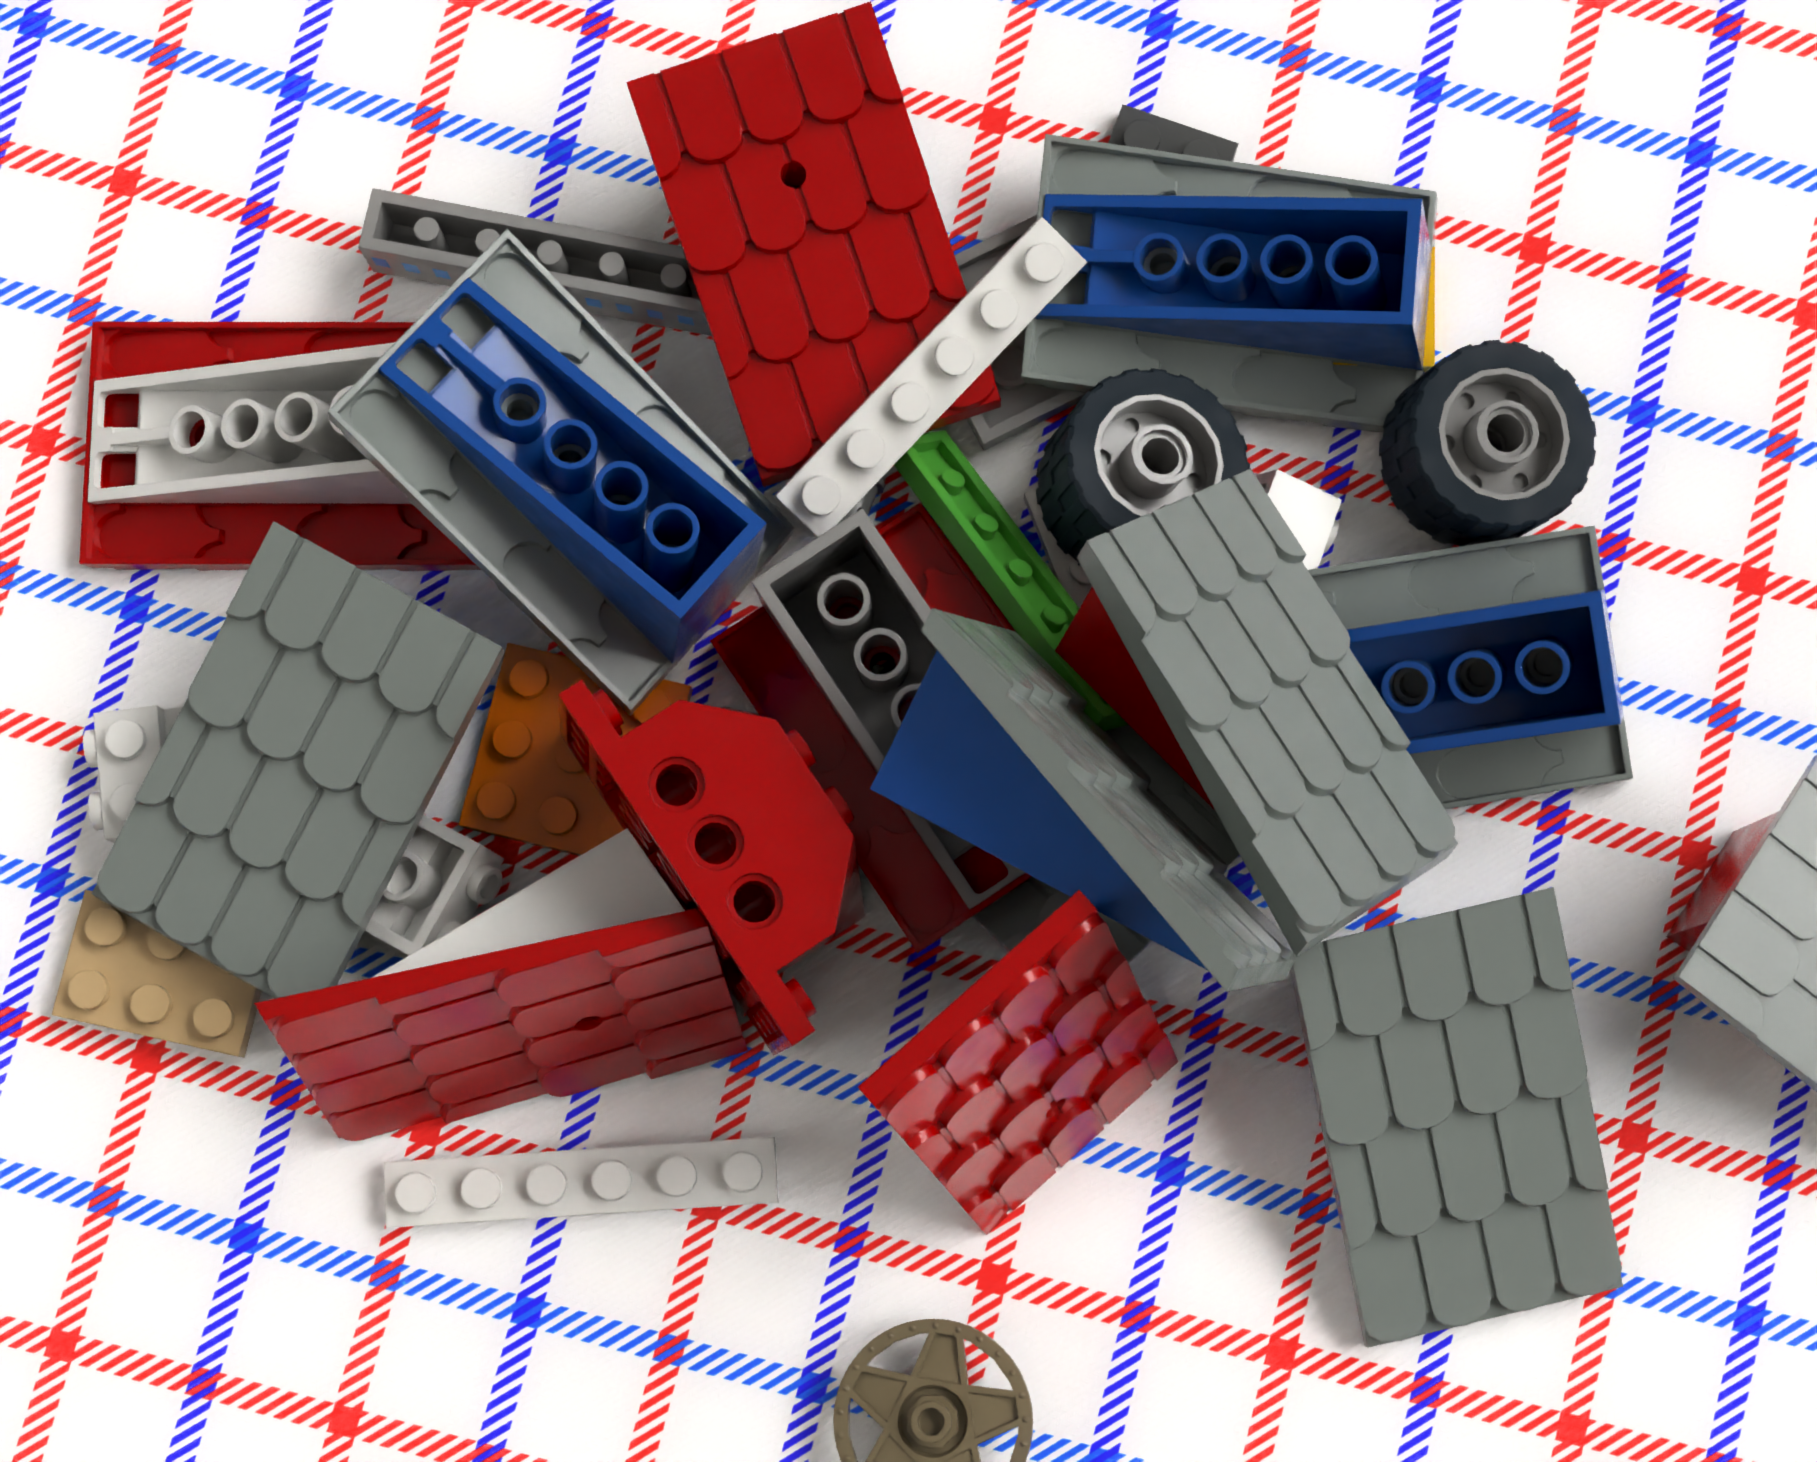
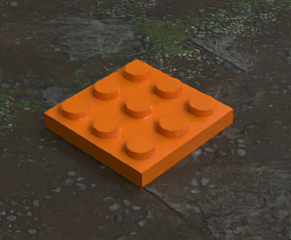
[458,642,693,856]

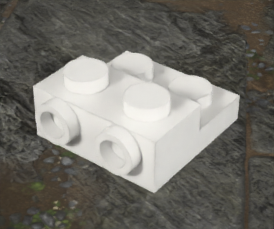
[83,705,183,843]
[365,814,504,955]

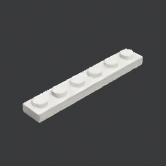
[774,217,1087,537]
[383,1137,779,1228]

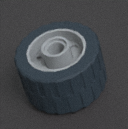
[1379,340,1597,546]
[1036,368,1250,566]

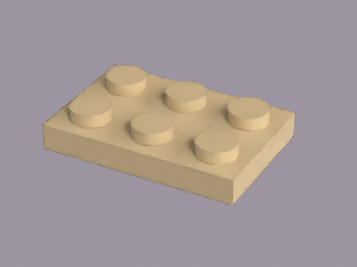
[52,890,262,1058]

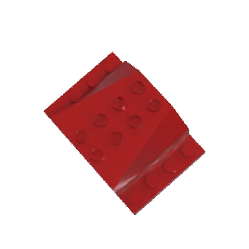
[558,679,865,1056]

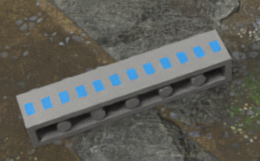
[358,188,712,336]

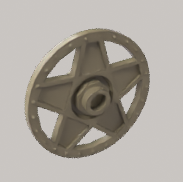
[833,1319,1034,1462]

